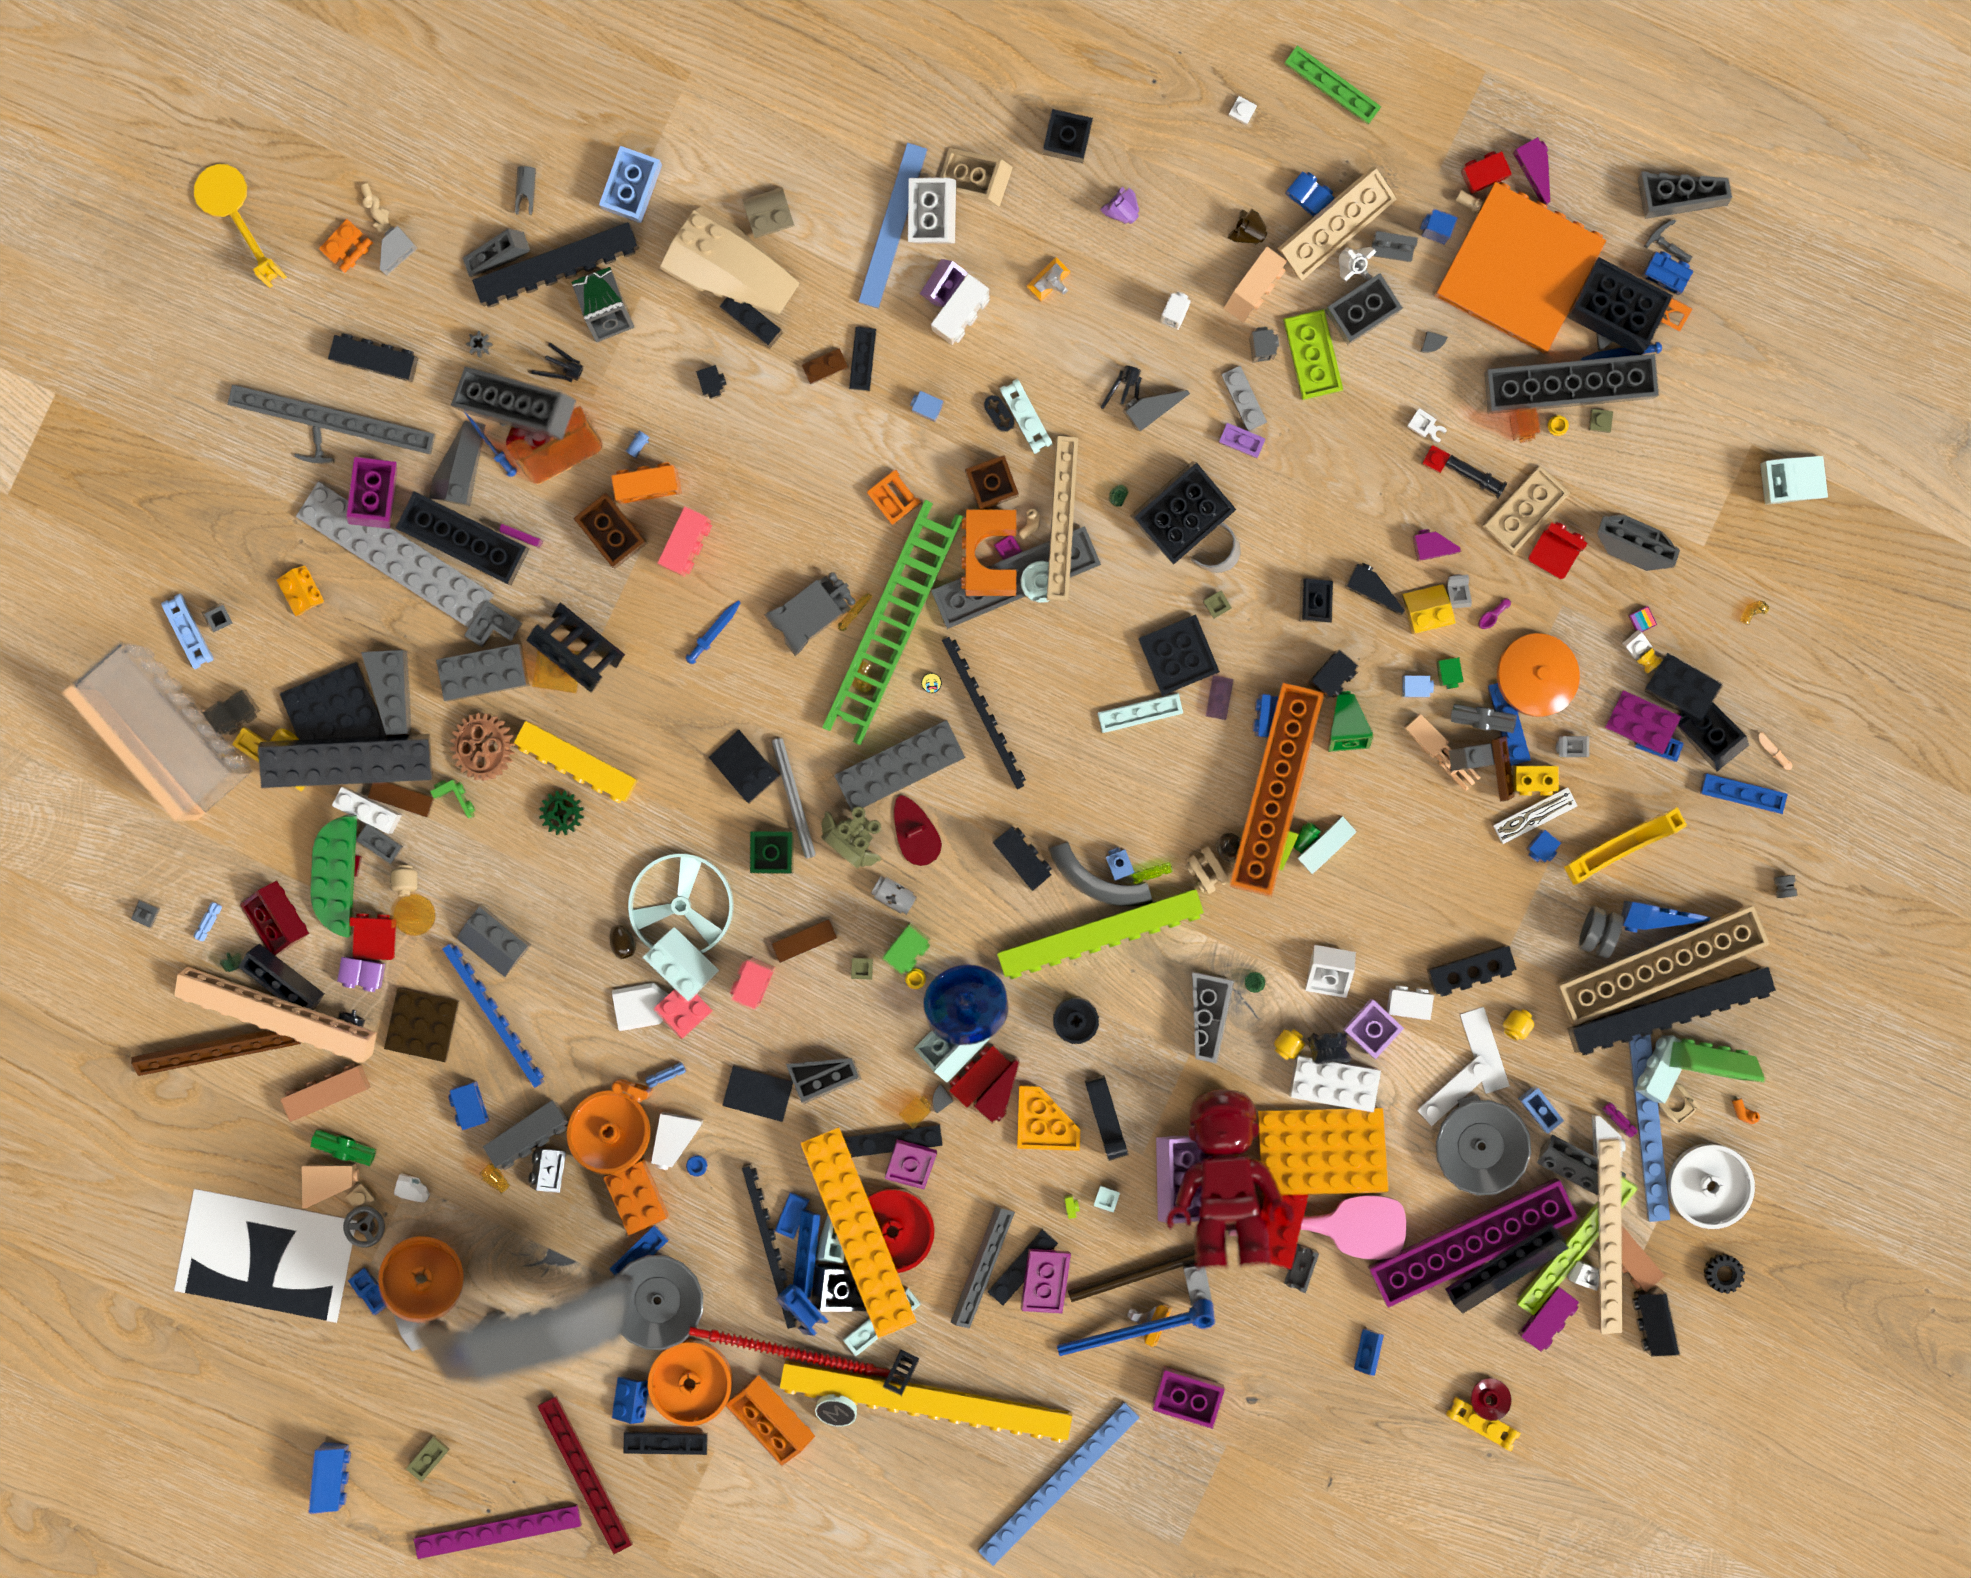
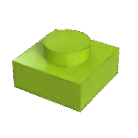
[1064,1195,1080,1219]

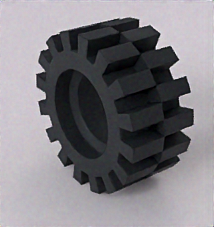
[1704,1254,1745,1294]

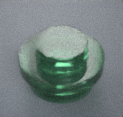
[1244,972,1266,993]

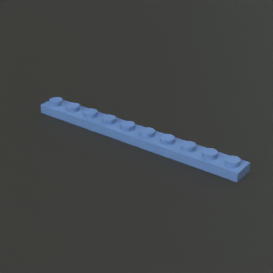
[1629,1034,1670,1222]
[978,1402,1140,1566]

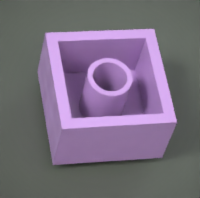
[1342,999,1404,1059]

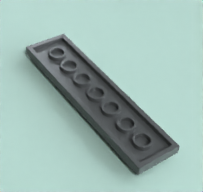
[931,526,1101,629]

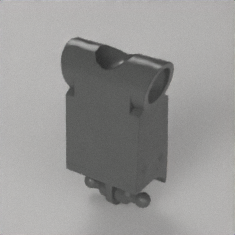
[764,572,855,656]

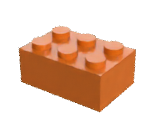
[611,462,682,504]
[603,1159,669,1236]

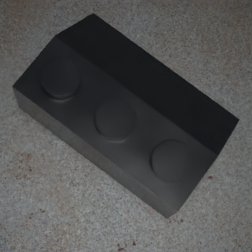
[993,827,1052,891]
[1632,1287,1680,1357]

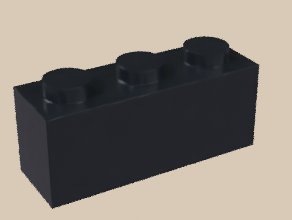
[719,297,783,349]

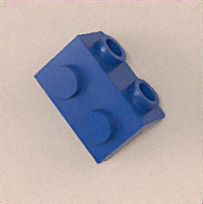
[1253,694,1279,737]
[612,1376,649,1424]

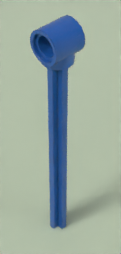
[1057,1299,1215,1356]

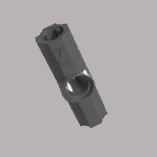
[1451,704,1517,733]

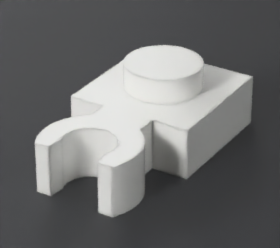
[1407,408,1447,443]

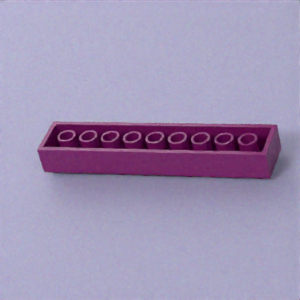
[1367,1178,1578,1308]

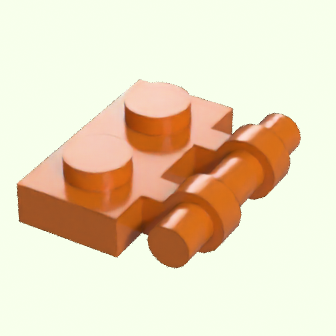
[319,219,373,273]
[612,1079,653,1102]

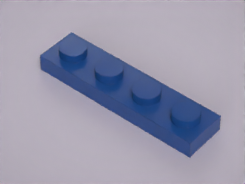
[1488,683,1531,766]
[1700,774,1788,814]
[793,1210,820,1297]

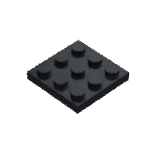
[1138,614,1220,696]

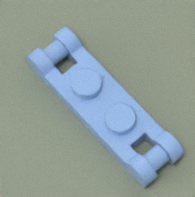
[161,594,214,669]

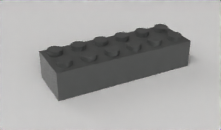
[451,367,576,440]
[834,720,965,811]

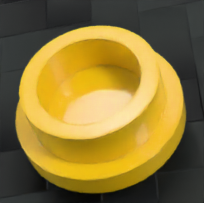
[1547,415,1569,436]
[905,969,926,989]

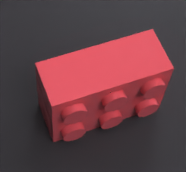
[658,507,712,577]
[730,957,775,1009]

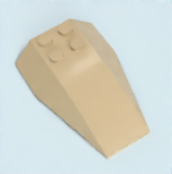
[660,207,800,315]

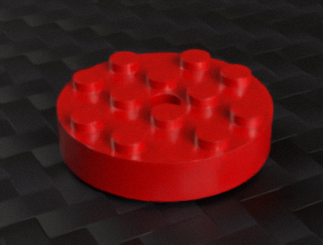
[867,1188,935,1273]

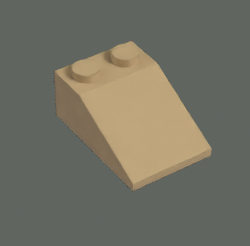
[940,148,1013,207]

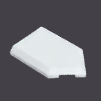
[612,983,669,1031]

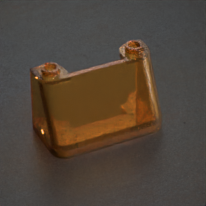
[506,406,603,484]

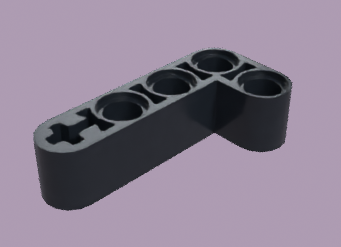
[1085,1075,1129,1161]

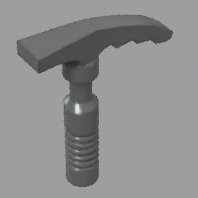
[1644,220,1692,264]
[294,426,334,464]

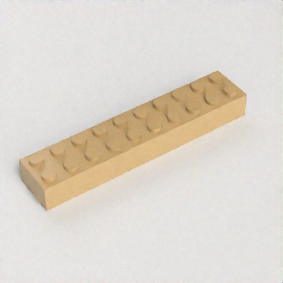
[1555,905,1770,1025]

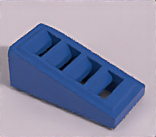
[1635,738,1684,762]

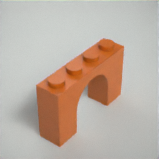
[962,510,1016,596]

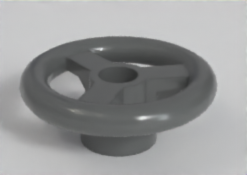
[343,1206,385,1248]

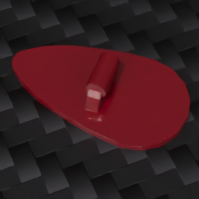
[894,795,942,866]

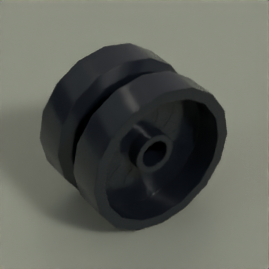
[1053,997,1099,1044]

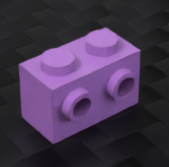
[920,259,967,307]

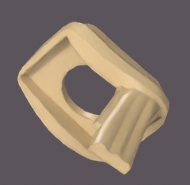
[1658,1083,1700,1124]

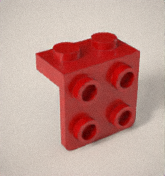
[1528,521,1588,580]
[350,913,397,960]

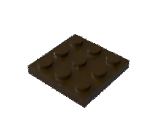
[384,988,460,1062]

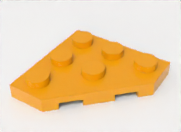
[1017,1085,1080,1151]

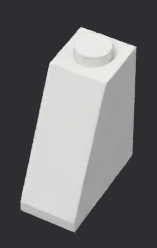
[651,1112,703,1170]

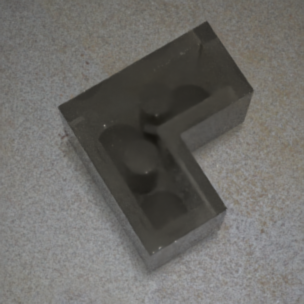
[203,690,261,735]

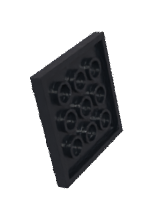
[279,662,388,740]

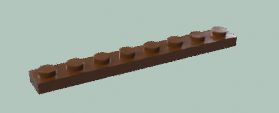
[131,1030,301,1076]

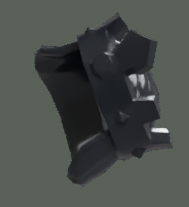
[1308,1032,1351,1064]

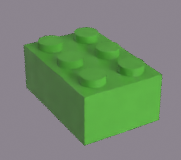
[883,923,930,974]

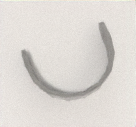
[1191,523,1241,573]

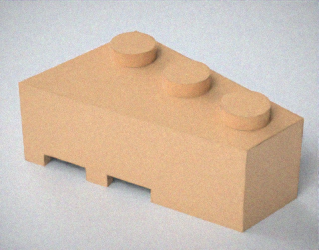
[1223,247,1287,323]

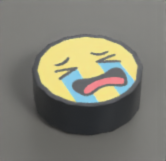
[921,673,942,694]

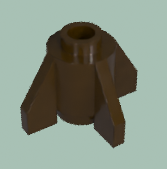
[1228,209,1267,245]

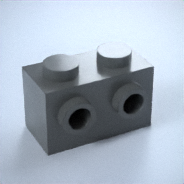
[1249,327,1279,363]

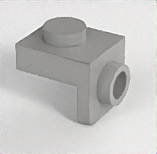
[1446,574,1472,609]
[1556,736,1589,757]

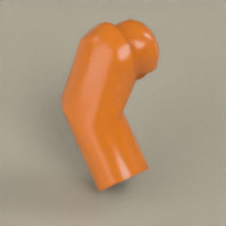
[1732,1098,1760,1124]

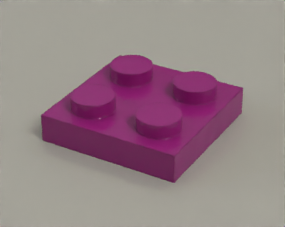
[885,1139,937,1190]

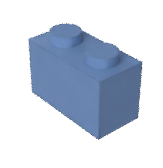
[1518,1086,1564,1134]

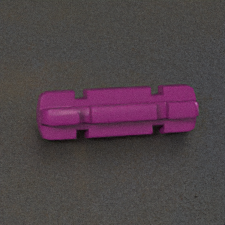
[1603,1102,1637,1138]

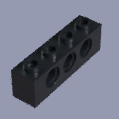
[1427,945,1517,997]

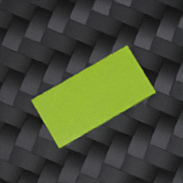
[1283,309,1343,401]

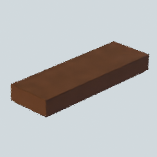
[1492,736,1515,802]
[368,782,434,818]
[772,919,837,963]

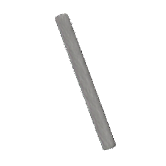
[772,738,816,859]

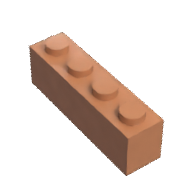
[280,1063,371,1122]
[1596,1225,1665,1292]

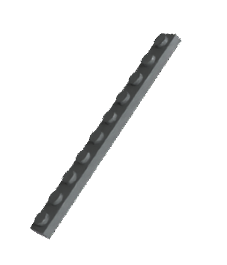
[227,385,436,455]

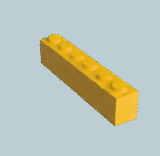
[514,721,638,803]

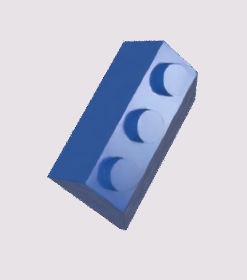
[309,1442,351,1514]

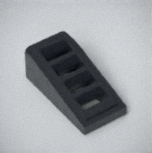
[883,1349,919,1396]

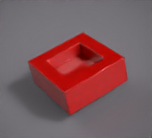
[1422,445,1451,474]

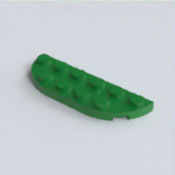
[310,815,357,938]

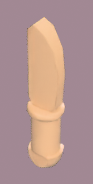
[1759,732,1792,770]

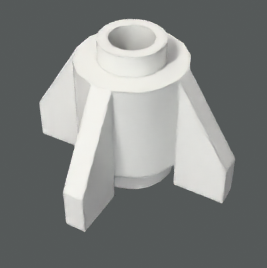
[1339,247,1376,281]

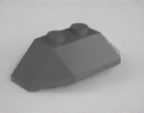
[1597,515,1680,571]

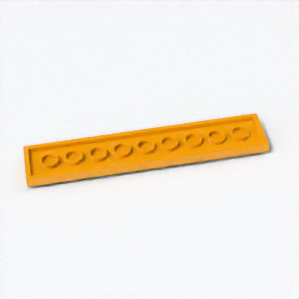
[800,1127,917,1339]

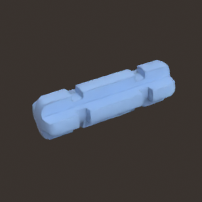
[193,902,222,941]

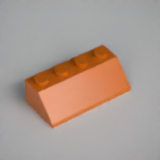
[726,1375,815,1466]

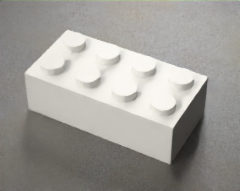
[1289,1055,1381,1112]

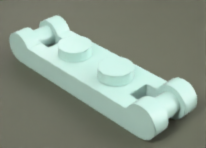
[999,378,1053,454]

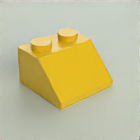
[1402,584,1456,635]

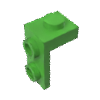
[430,780,475,819]

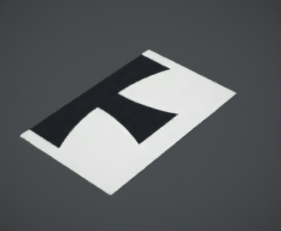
[174,1189,357,1323]

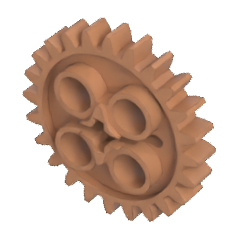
[450,713,515,781]

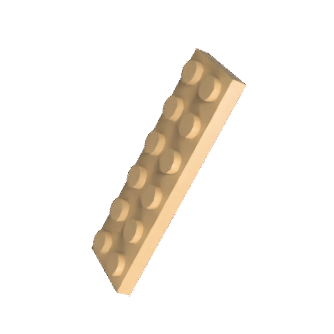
[1278,166,1397,280]

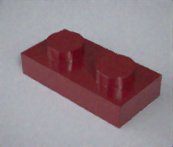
[506,427,552,455]

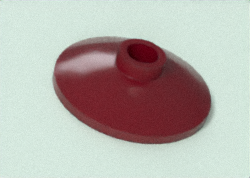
[1471,1378,1512,1421]

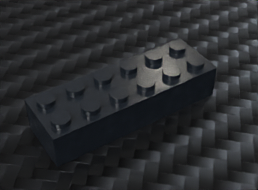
[396,491,530,586]

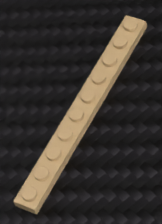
[1598,1137,1622,1334]

